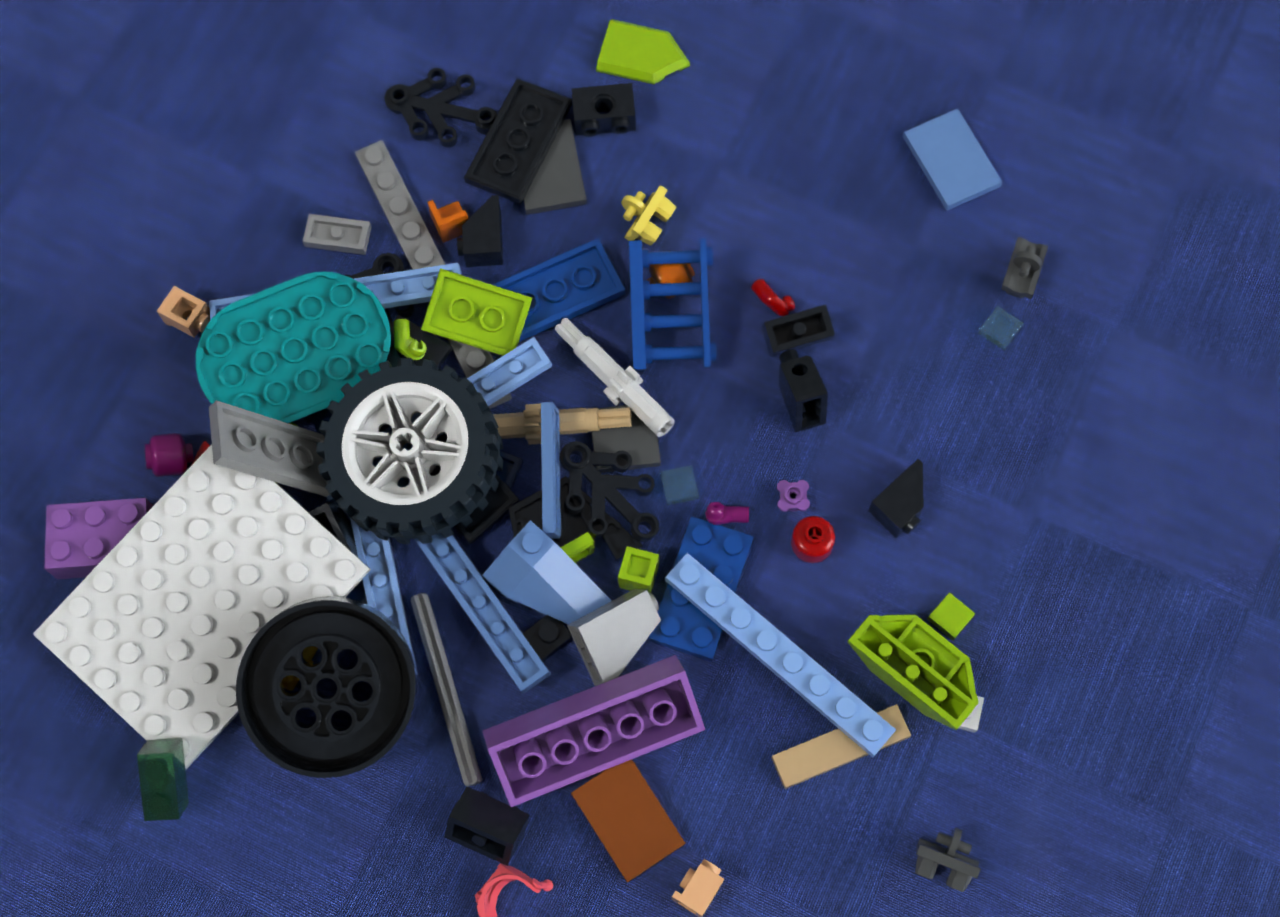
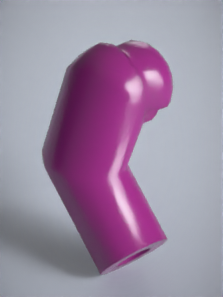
[705,502,749,525]

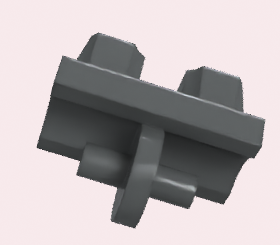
[1001,237,1048,299]
[915,828,981,892]

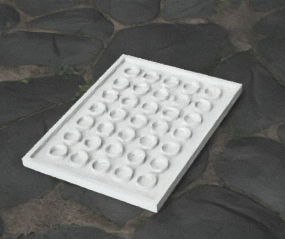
[33,444,371,773]

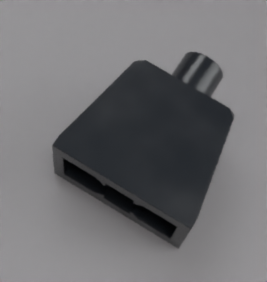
[779,349,828,433]

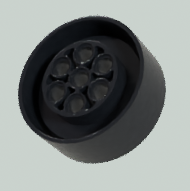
[236,596,416,778]

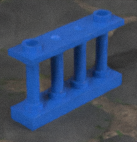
[629,238,716,372]

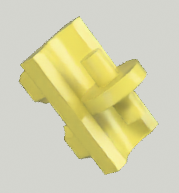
[621,185,676,246]

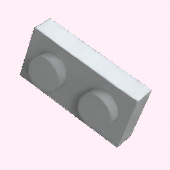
[303,214,372,255]

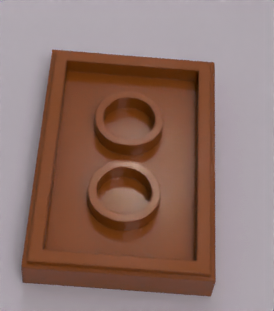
[571,759,686,883]

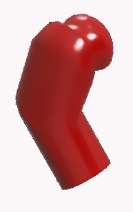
[751,279,796,317]

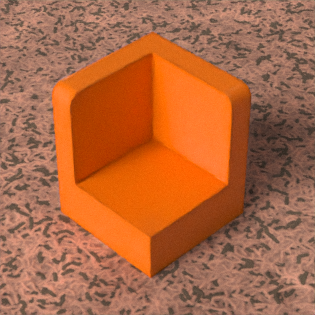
[427,200,469,243]

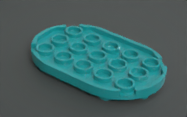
[196,271,391,423]

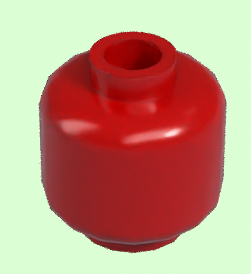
[791,516,836,563]

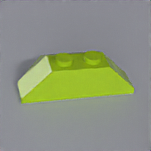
[848,615,978,730]

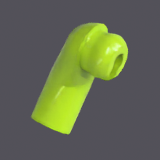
[393,319,427,360]

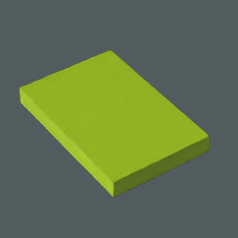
[421,268,532,356]

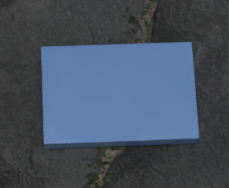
[903,108,1002,211]

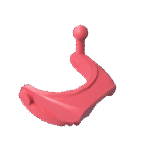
[475,863,553,917]

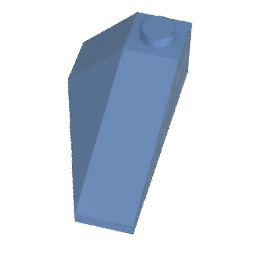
[482,520,612,625]

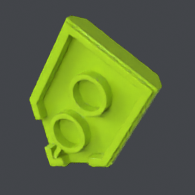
[596,19,690,84]

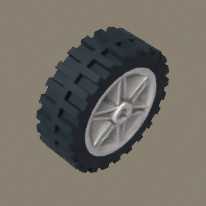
[316,358,504,544]

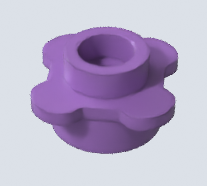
[777,480,810,512]

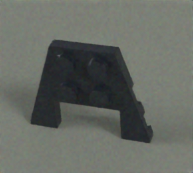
[509,476,642,610]

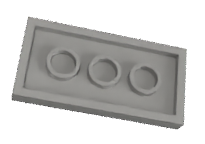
[209,400,330,497]

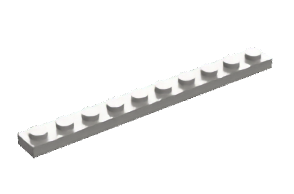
[355,140,512,409]

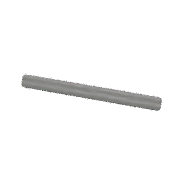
[411,593,482,787]

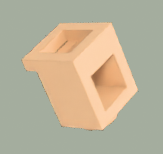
[157,286,210,338]
[672,859,724,917]

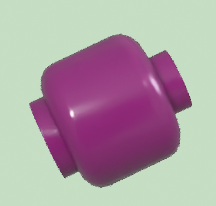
[144,433,193,477]

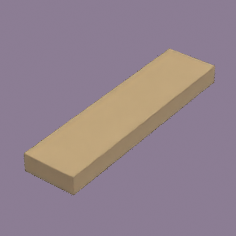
[771,704,911,789]

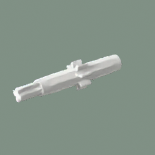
[555,318,675,437]

